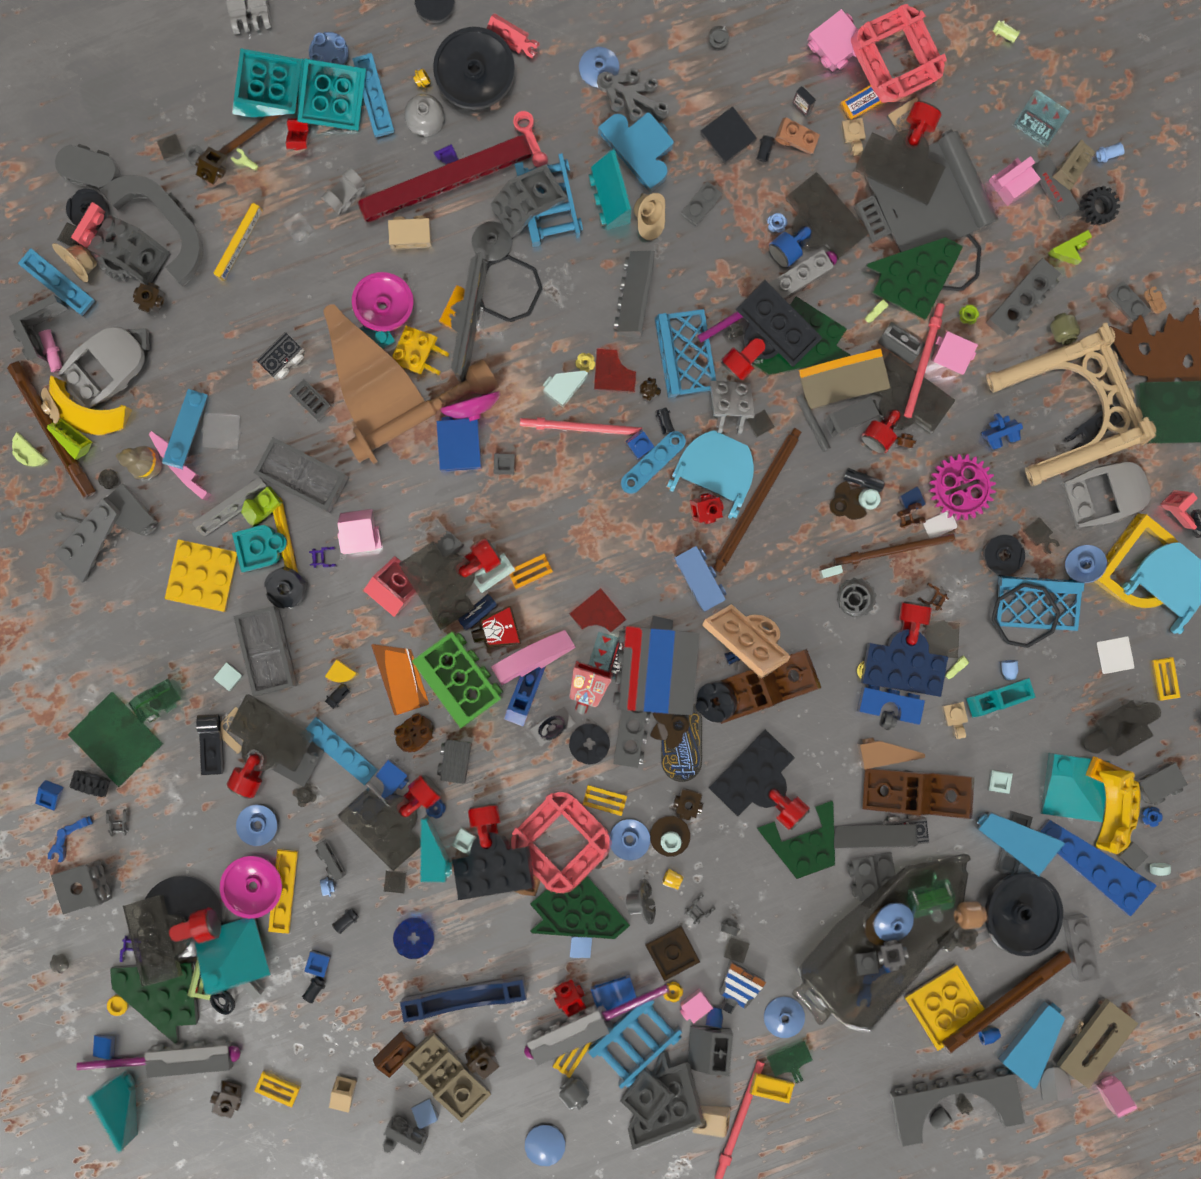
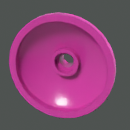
[352,272,413,332]
[440,391,500,421]
[220,856,282,919]

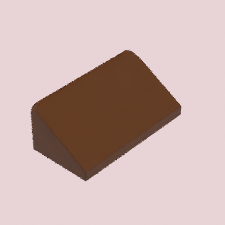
[373,1031,417,1078]

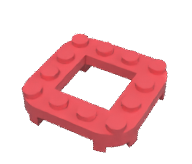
[851,4,947,103]
[511,792,612,893]

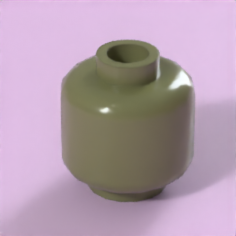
[1050,313,1080,345]

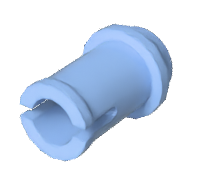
[1096,142,1124,163]

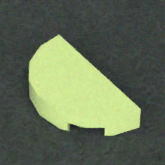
[12,432,48,467]

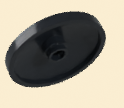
[433,27,515,110]
[985,872,1063,956]
[140,875,224,959]

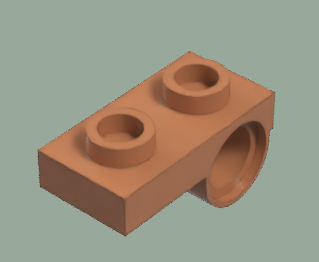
[775,117,820,154]

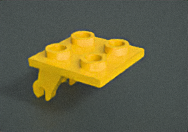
[392,326,450,376]

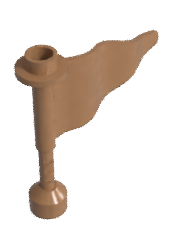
[323,304,499,464]

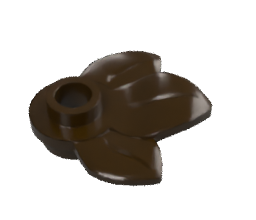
[829,481,867,520]
[650,712,689,749]

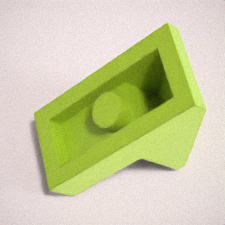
[1048,230,1092,265]
[241,487,283,527]

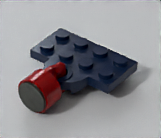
[861,601,948,697]

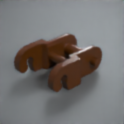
[897,503,926,528]
[918,582,949,611]

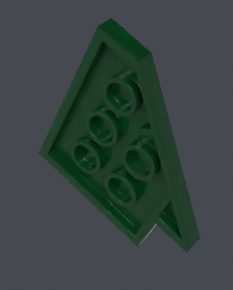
[865,237,963,320]
[752,296,851,376]
[530,875,630,939]
[110,962,198,1044]

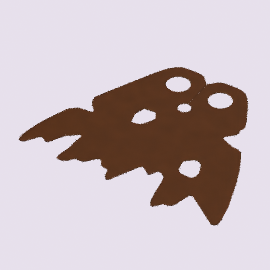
[1109,307,1201,412]

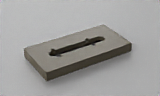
[1057,999,1138,1089]

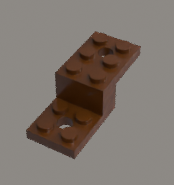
[713,649,822,724]
[863,768,975,819]

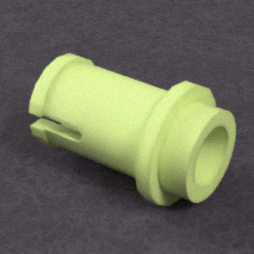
[992,20,1020,43]

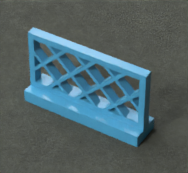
[655,309,716,398]
[996,576,1085,631]

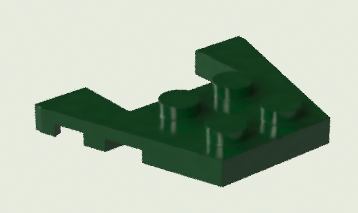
[757,800,835,879]

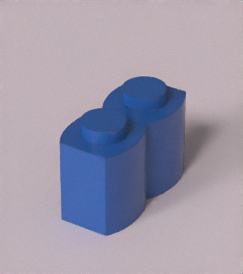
[591,975,637,1011]

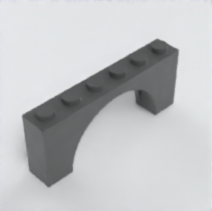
[890,1068,1025,1147]

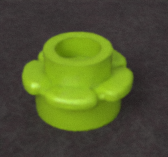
[959,305,979,325]

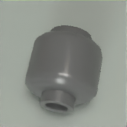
[559,1078,590,1110]

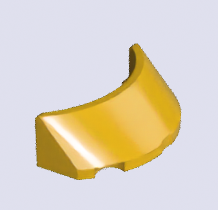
[49,376,132,435]
[1096,770,1141,854]

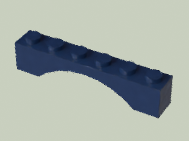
[400,975,527,1023]

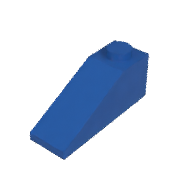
[504,666,546,726]

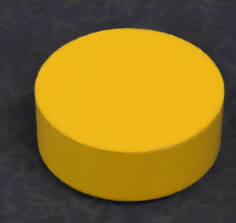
[107,994,129,1016]

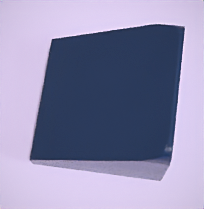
[898,486,926,510]

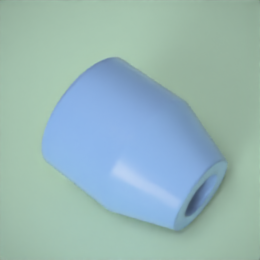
[1001,660,1019,680]

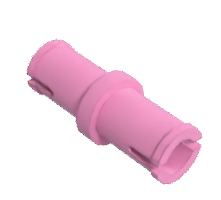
[38,329,63,372]

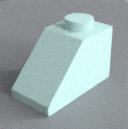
[543,371,588,407]

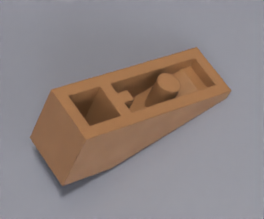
[857,737,925,769]

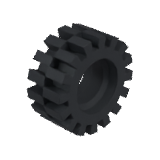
[1079,186,1120,226]
[69,770,111,797]

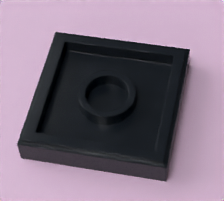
[700,106,757,164]

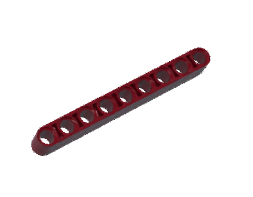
[357,135,532,222]

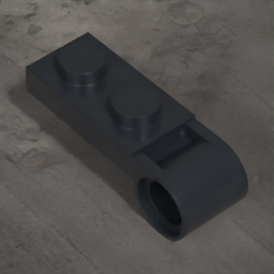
[196,714,223,775]

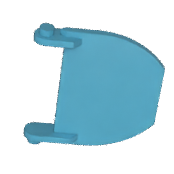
[667,430,754,519]
[1122,542,1201,634]

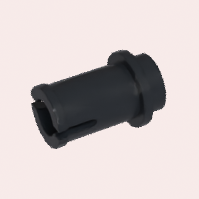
[756,135,775,163]
[655,407,675,434]
[325,683,351,709]
[332,908,359,934]
[302,976,326,1004]

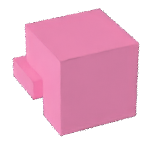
[988,156,1041,206]
[931,331,978,375]
[338,509,382,554]

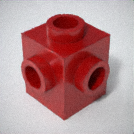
[690,493,724,524]
[554,979,586,1017]

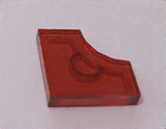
[594,349,636,393]
[569,588,627,632]

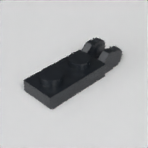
[1065,404,1123,449]

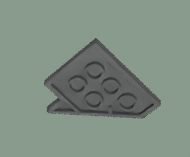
[628,1052,706,1150]

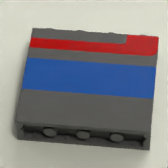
[613,626,700,715]

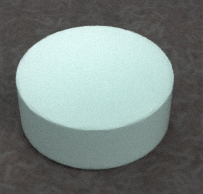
[859,488,880,509]
[661,831,681,853]
[1150,863,1171,876]

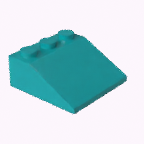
[588,149,631,230]

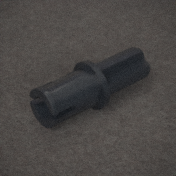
[843,468,885,492]

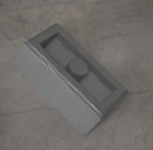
[878,322,925,364]

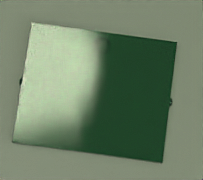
[1139,381,1201,444]
[68,692,163,787]

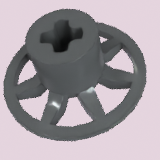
[626,879,656,924]

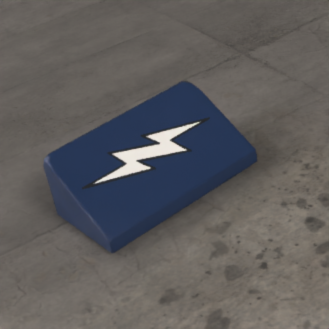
[458,594,498,631]

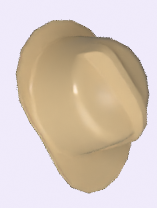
[634,193,665,240]
[52,243,97,282]

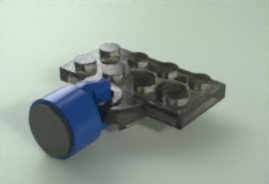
[769,172,869,267]

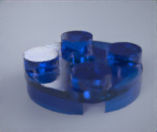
[393,917,435,959]

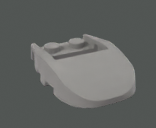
[57,327,144,410]
[1062,462,1151,529]

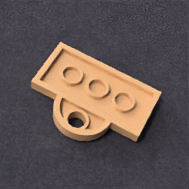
[703,604,790,678]

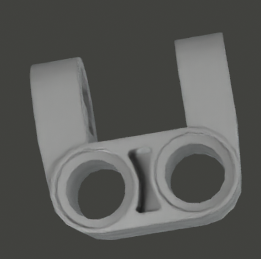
[321,167,365,215]

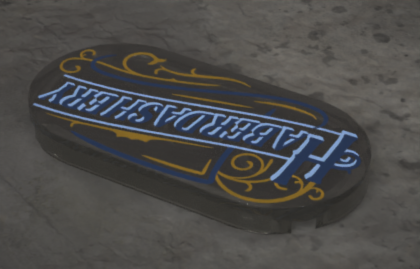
[661,704,702,782]

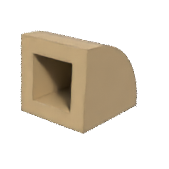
[329,1076,357,1113]

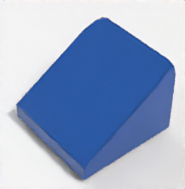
[35,780,63,811]
[93,1035,115,1060]

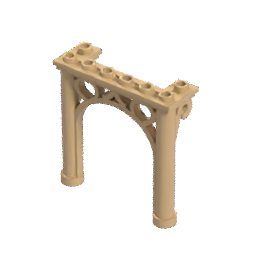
[986,322,1156,486]

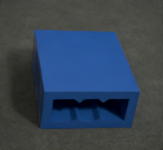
[436,417,482,472]

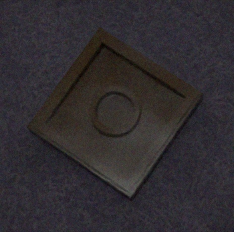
[645,925,700,981]

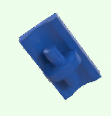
[981,413,1023,450]

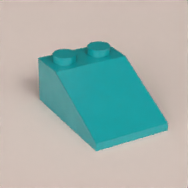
[420,815,453,882]

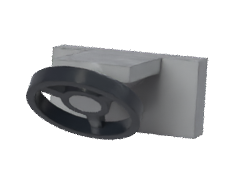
[530,707,575,746]
[210,981,264,1015]

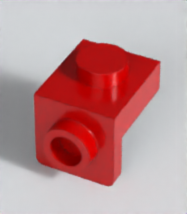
[286,118,310,150]

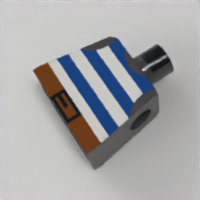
[719,960,766,1014]

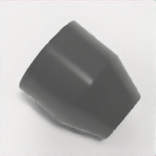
[930,1107,953,1129]

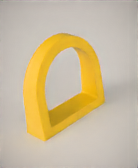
[1094,513,1178,608]

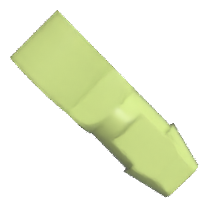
[231,149,259,171]
[865,299,889,323]
[945,655,969,679]

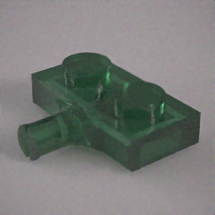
[767,1040,813,1084]

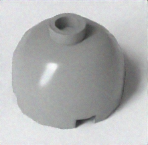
[404,94,445,137]

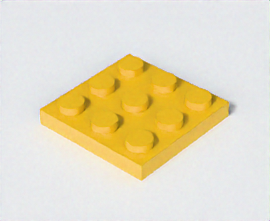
[164,539,238,612]
[904,964,985,1051]

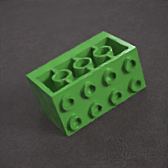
[412,632,503,728]

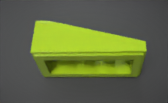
[47,418,92,460]

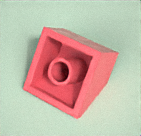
[363,556,426,617]

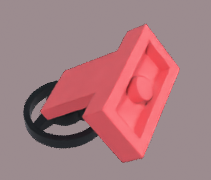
[1160,490,1201,538]

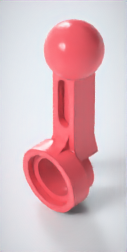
[513,111,548,167]

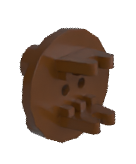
[394,713,434,753]

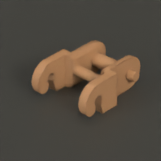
[1144,286,1166,314]

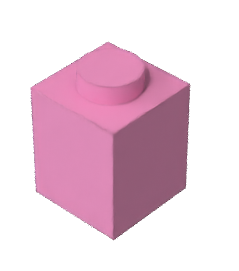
[680,988,713,1024]

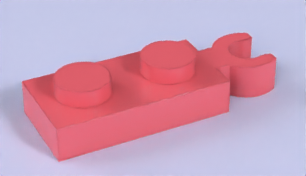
[486,13,540,58]

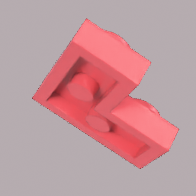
[71,202,105,251]

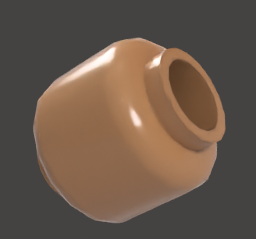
[954,901,987,929]

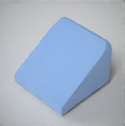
[570,936,592,958]
[411,1098,439,1129]

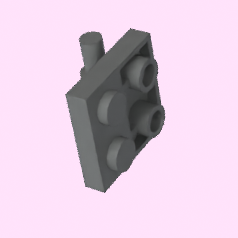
[383,1117,428,1154]

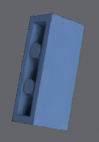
[674,546,727,612]

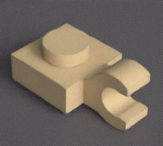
[841,118,866,156]
[942,702,968,739]

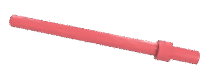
[904,303,945,418]
[520,417,642,435]
[714,1060,765,1179]

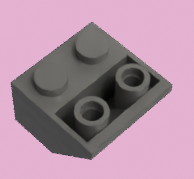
[687,1026,733,1076]

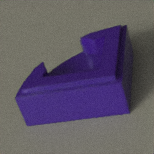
[433,144,459,165]

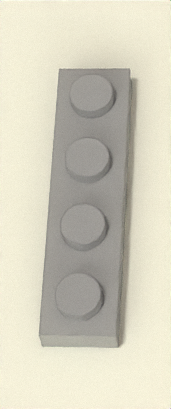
[192,477,269,537]

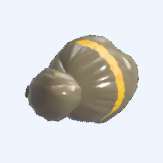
[116,446,162,479]

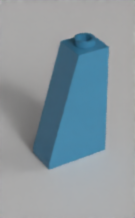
[977,812,1065,876]
[998,1001,1065,1089]

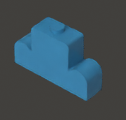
[598,113,674,194]

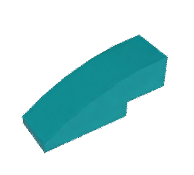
[966,678,1036,718]

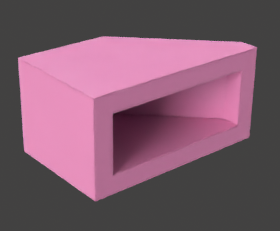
[1096,1076,1138,1118]

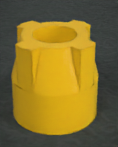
[662,869,683,890]

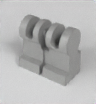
[226,0,271,34]

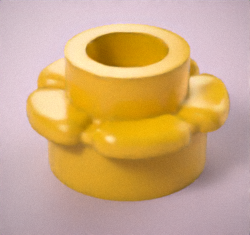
[413,68,431,88]
[663,982,683,1002]

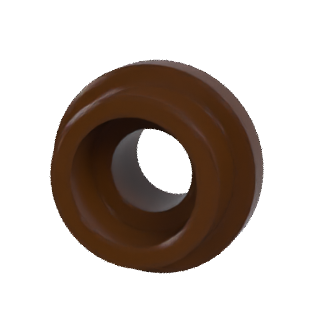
[897,433,917,448]

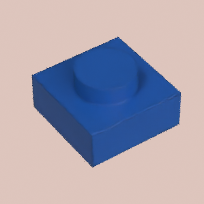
[625,429,654,459]
[304,951,331,978]

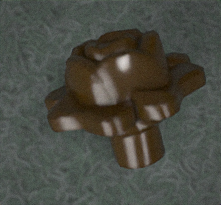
[640,377,661,401]

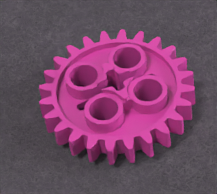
[928,454,996,521]

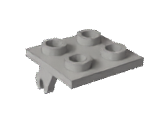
[710,381,754,434]

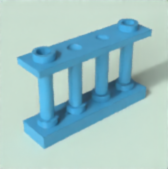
[515,153,583,247]
[588,999,682,1089]

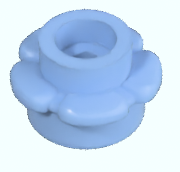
[767,213,787,233]
[320,877,335,897]

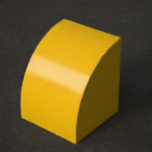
[325,659,359,682]

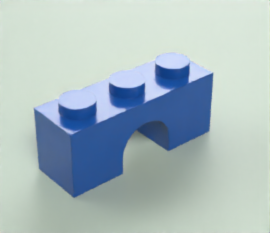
[857,684,925,725]
[349,759,409,824]

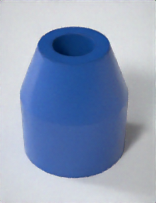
[705,1007,723,1028]
[978,1027,1001,1046]

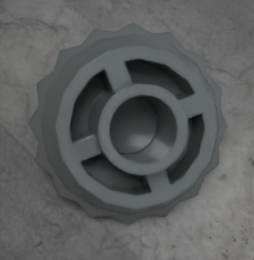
[837,578,877,617]

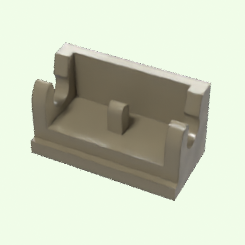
[1052,139,1095,190]

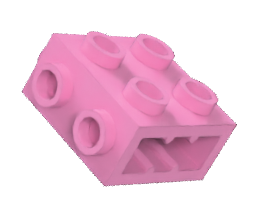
[807,9,858,72]

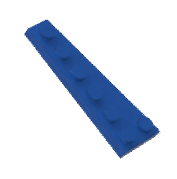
[1039,819,1157,917]

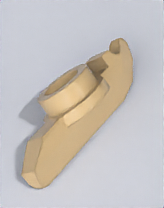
[41,388,60,423]

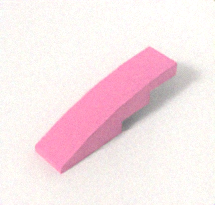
[149,431,212,501]
[491,630,576,685]

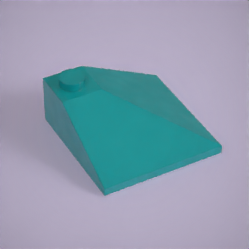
[232,48,302,117]
[297,58,366,131]
[1041,753,1110,822]
[194,918,271,995]
[87,1070,138,1153]

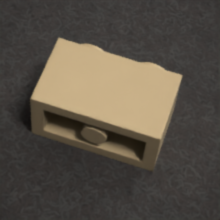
[388,216,432,249]

